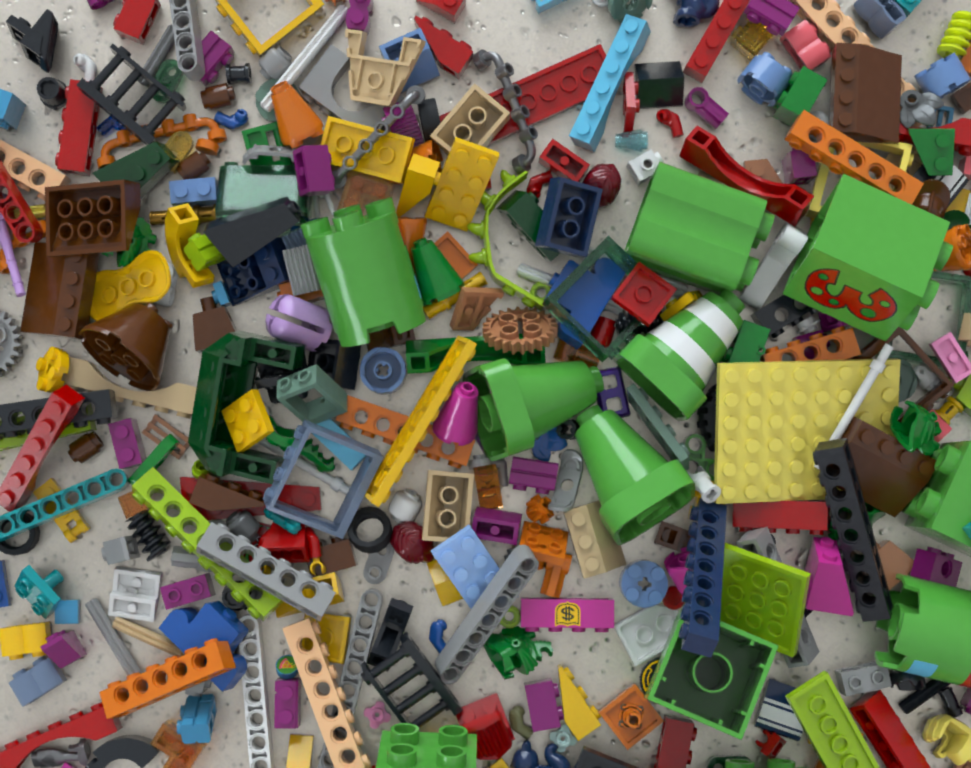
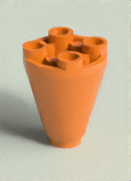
[270,81,324,149]
[934,224,971,271]

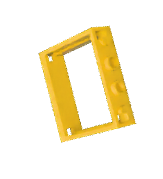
[215,0,324,57]

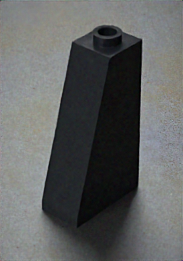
[203,196,301,268]

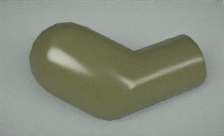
[509,705,533,740]

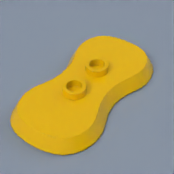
[90,250,171,321]

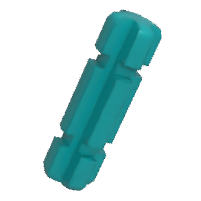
[264,508,302,534]

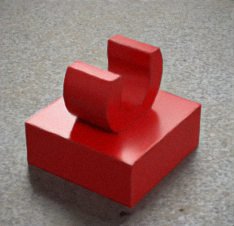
[755,730,787,758]

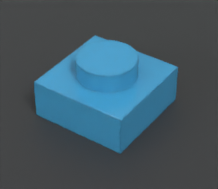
[211,281,232,307]

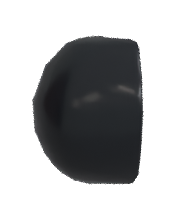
[889,670,926,691]

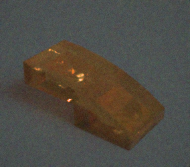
[473,464,503,509]

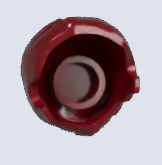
[582,164,622,208]
[390,521,434,564]

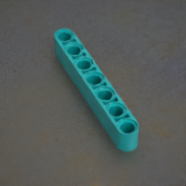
[0,469,129,542]

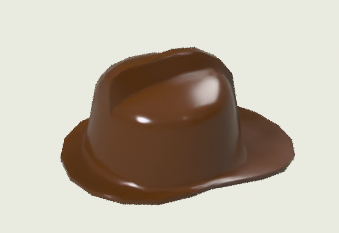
[912,179,950,219]

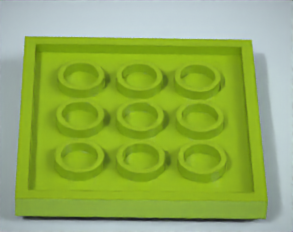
[720,543,811,657]

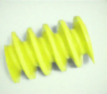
[937,10,971,61]

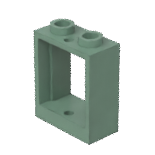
[277,364,347,424]

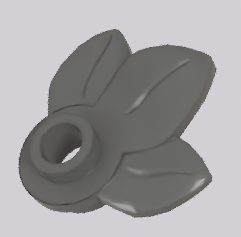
[900,90,944,129]

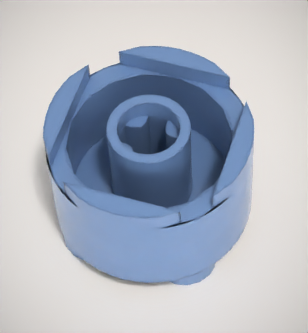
[737,52,793,107]
[914,53,971,99]
[360,347,407,395]
[619,559,668,608]

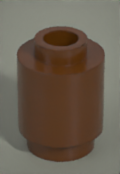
[200,83,236,110]
[176,151,211,180]
[68,431,104,463]

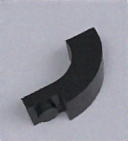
[367,598,414,672]
[85,735,163,768]

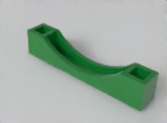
[406,334,546,374]

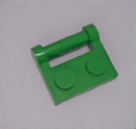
[242,122,293,176]

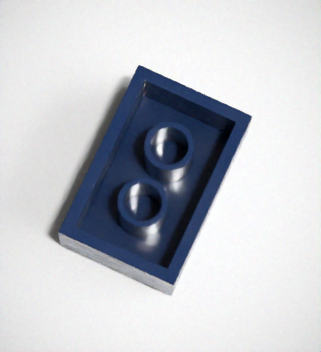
[535,177,603,257]

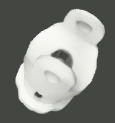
[913,365,951,403]
[686,466,721,503]

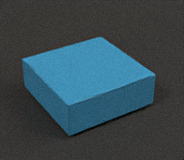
[55,600,80,624]

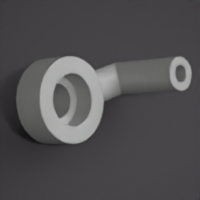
[469,454,508,487]

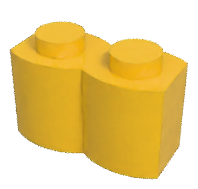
[0,621,51,660]

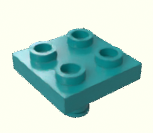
[14,565,64,620]

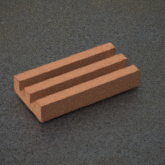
[141,414,190,460]

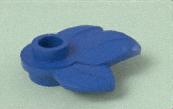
[532,427,568,462]

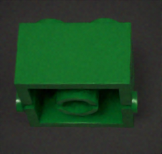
[772,66,828,127]
[721,320,771,363]

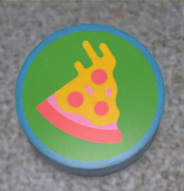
[276,655,299,679]

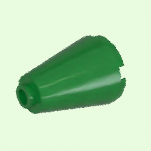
[411,238,465,305]

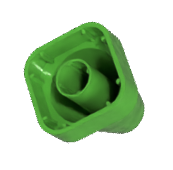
[463,358,604,461]
[575,405,695,545]

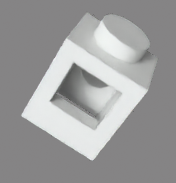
[626,149,664,185]

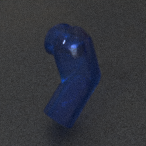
[96,116,127,136]

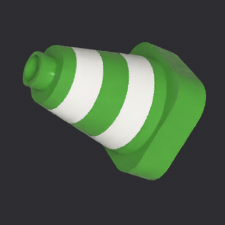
[613,289,745,421]

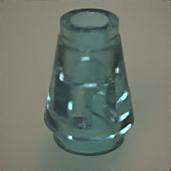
[615,129,648,152]

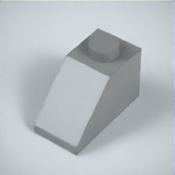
[101,535,140,565]

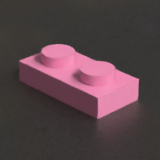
[929,332,971,384]

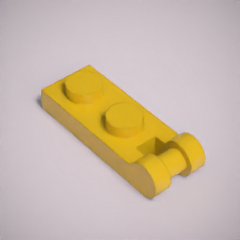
[33,478,91,543]

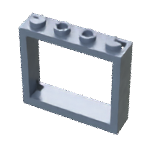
[263,419,384,539]

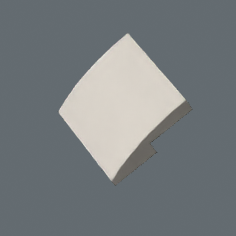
[108,566,162,622]

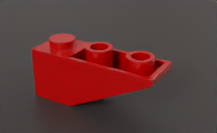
[414,16,473,79]

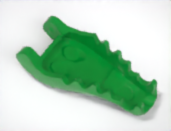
[266,415,335,473]

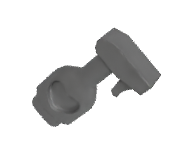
[31,738,90,768]

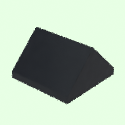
[634,61,684,109]

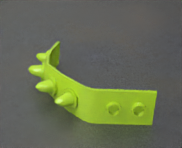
[467,170,546,311]

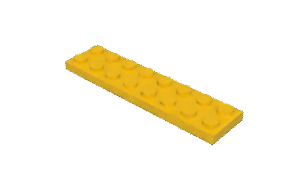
[365,336,477,507]

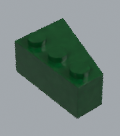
[93,141,180,199]
[496,190,560,262]

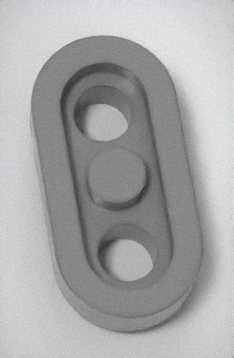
[363,542,394,584]

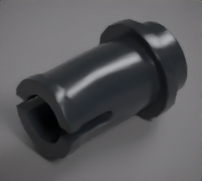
[938,687,963,718]

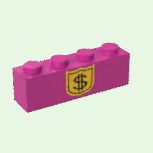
[520,597,614,632]

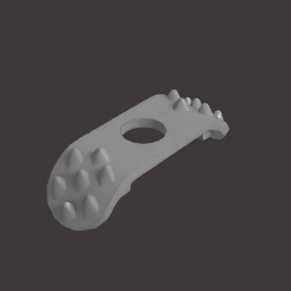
[242,144,299,165]
[548,449,583,513]

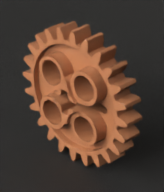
[482,306,558,355]

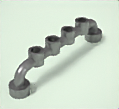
[473,49,538,174]
[332,85,426,189]

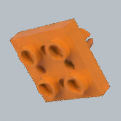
[519,521,569,570]
[598,683,664,750]

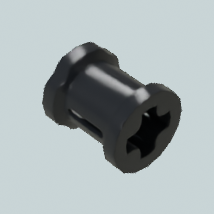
[226,63,252,85]
[556,419,580,440]

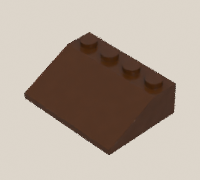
[829,43,902,144]
[45,179,141,257]
[20,242,100,340]
[817,417,936,518]

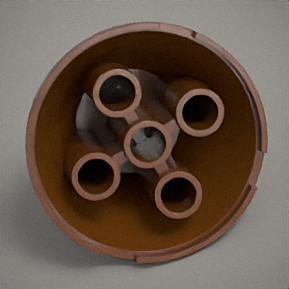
[79,303,173,391]

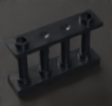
[76,44,186,146]
[361,632,462,728]

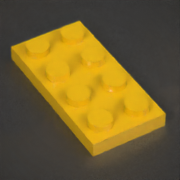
[320,116,415,184]
[424,137,499,232]

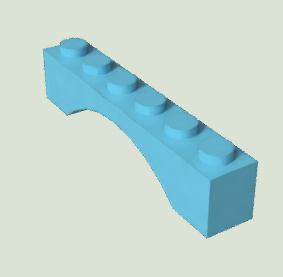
[569,14,651,152]

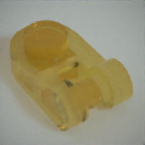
[165,131,194,174]

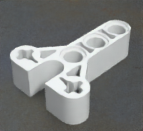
[739,222,808,310]

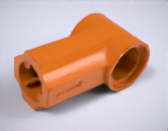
[540,553,572,598]

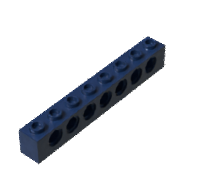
[679,498,727,658]

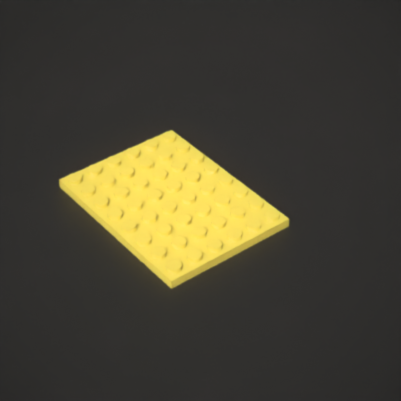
[714,358,901,504]

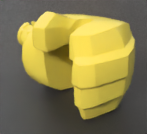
[922,714,971,766]

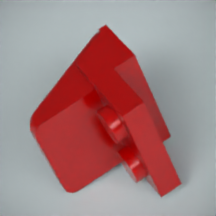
[456,693,515,760]

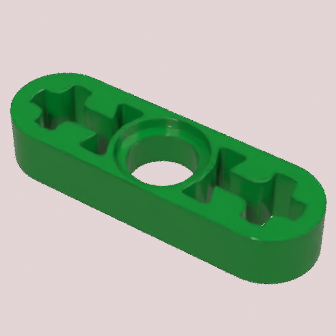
[128,434,180,485]

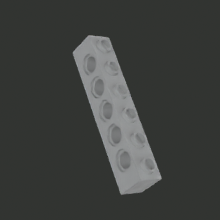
[196,522,336,622]
[736,527,820,668]

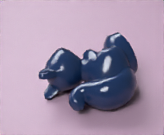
[673,0,720,27]
[510,740,571,768]

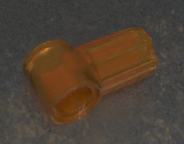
[553,338,602,367]

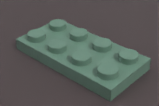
[626,383,690,470]

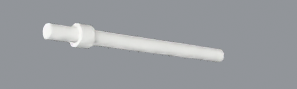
[814,343,894,470]
[258,437,350,495]

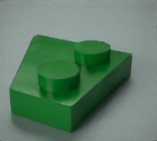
[908,128,955,176]

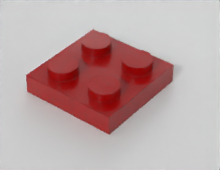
[611,262,677,327]

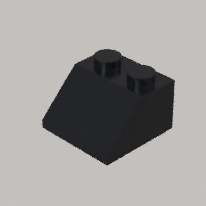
[307,339,361,390]

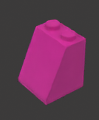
[804,537,854,616]

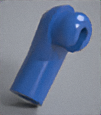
[214,109,248,129]
[429,619,447,654]

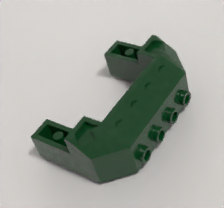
[188,331,305,484]

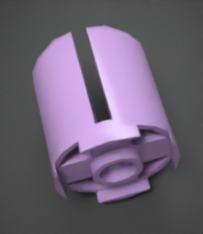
[265,294,333,352]

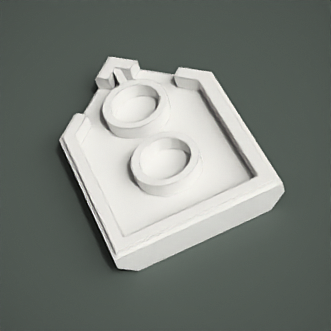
[614,604,678,667]

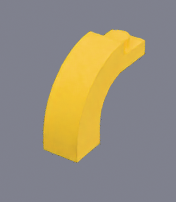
[165,203,215,288]

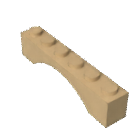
[61,357,197,419]

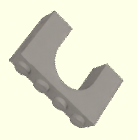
[299,44,404,131]

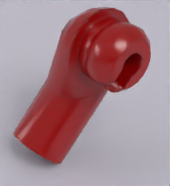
[656,109,684,138]
[526,170,553,199]

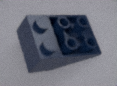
[217,237,290,306]

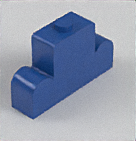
[543,258,627,350]
[159,601,249,692]

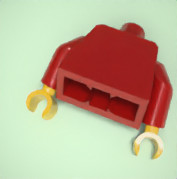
[258,522,326,576]

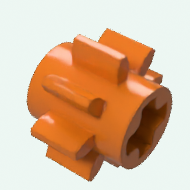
[526,494,554,525]

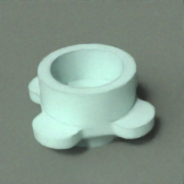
[549,724,577,753]

